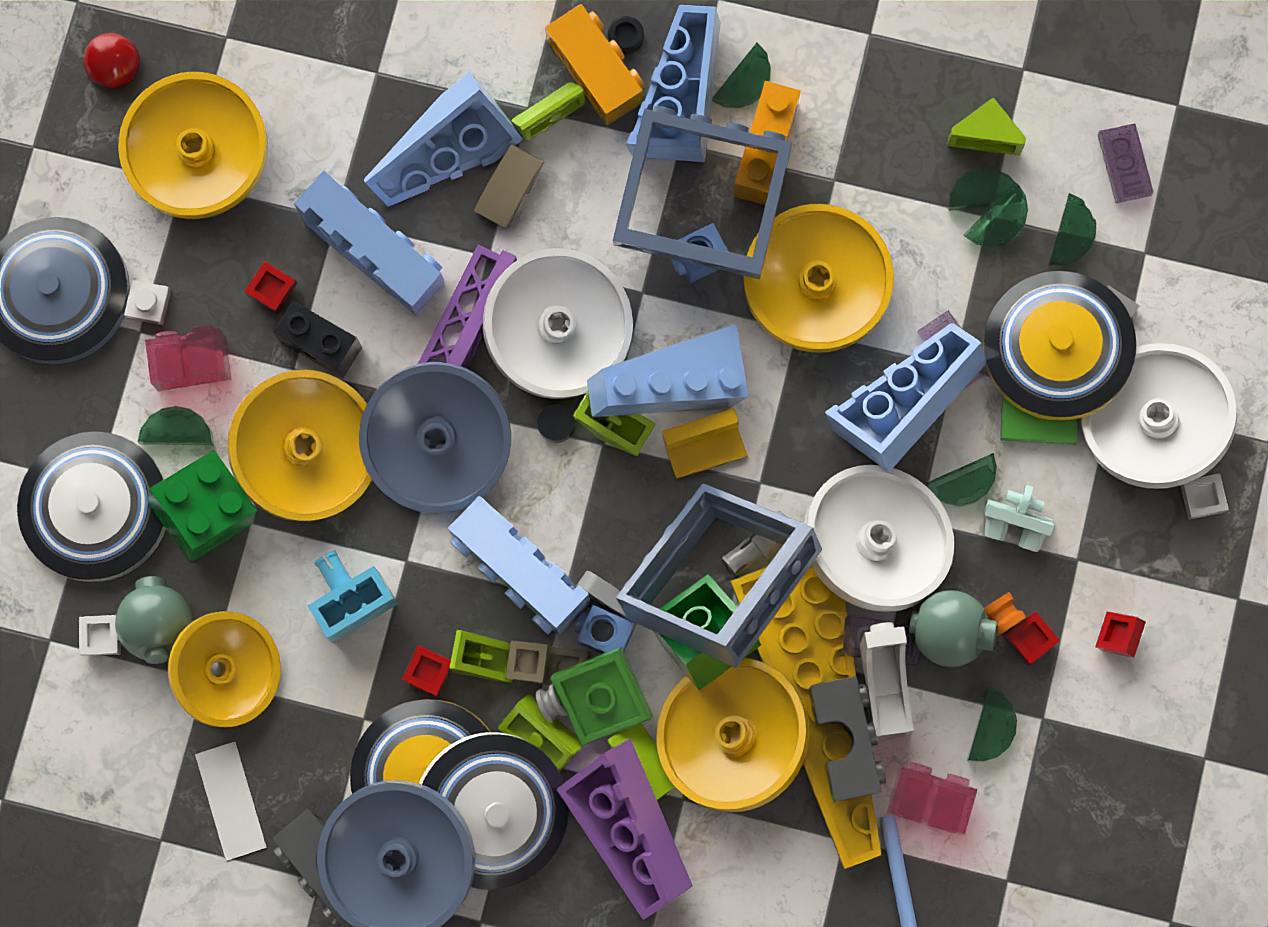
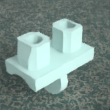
[984,485,1055,552]

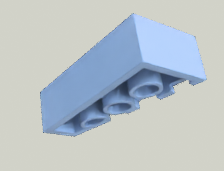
[626,5,721,162]
[294,170,445,315]
[825,323,986,472]
[587,324,748,417]
[448,495,591,636]

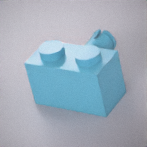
[308,550,398,643]

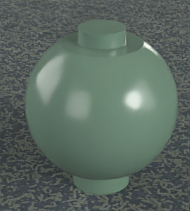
[115,576,193,664]
[909,590,998,667]

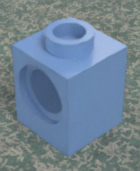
[671,223,728,284]
[574,605,635,654]

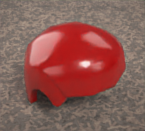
[83,33,140,89]

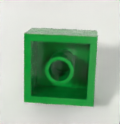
[148,450,257,563]
[653,574,761,690]

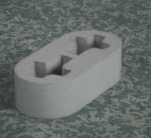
[576,571,637,626]

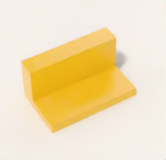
[662,408,748,480]

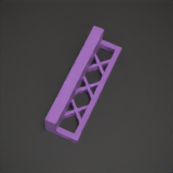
[418,245,517,369]

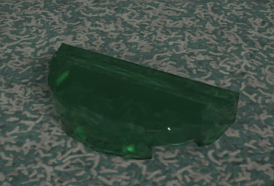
[712,42,771,108]
[948,168,1023,211]
[963,182,1028,247]
[1048,193,1096,266]
[137,406,214,445]
[924,453,997,507]
[967,686,1017,762]

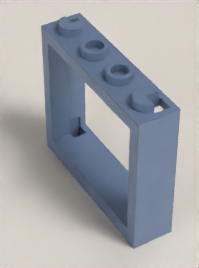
[612,106,792,280]
[616,483,822,668]

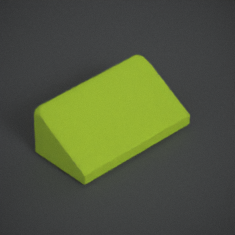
[511,82,585,142]
[498,694,584,772]
[607,723,675,801]

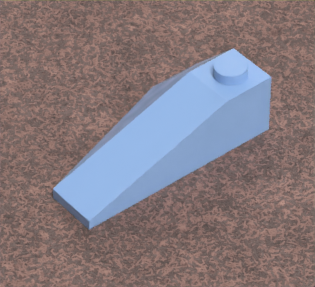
[364,72,523,207]

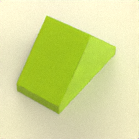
[947,98,1026,156]
[572,391,656,456]
[450,630,512,683]

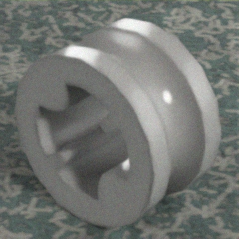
[536,684,567,722]

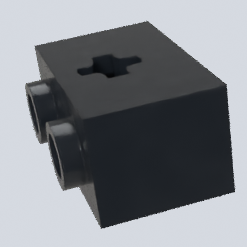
[273,301,362,378]

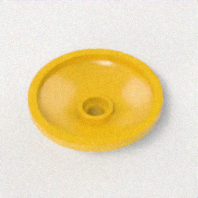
[168,611,281,727]

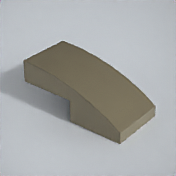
[474,144,545,228]
[506,640,591,686]

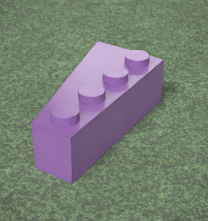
[557,738,693,920]

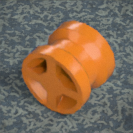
[984,592,1027,637]

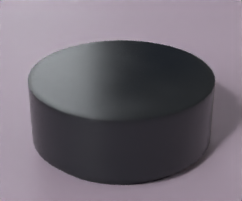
[608,16,644,55]
[537,404,575,443]

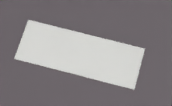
[195,742,267,861]

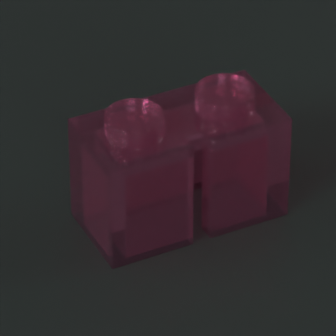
[145,325,232,391]
[886,762,978,836]

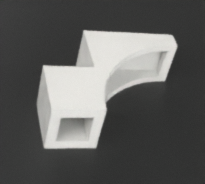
[860,622,914,741]

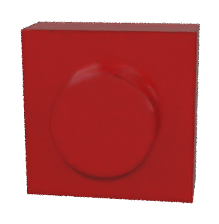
[244,261,298,314]
[1004,611,1060,666]
[1095,611,1146,658]
[402,645,451,697]

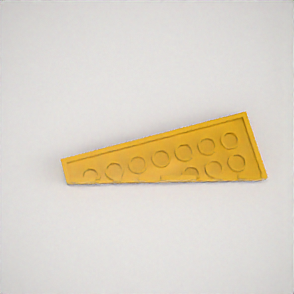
[730,565,881,869]

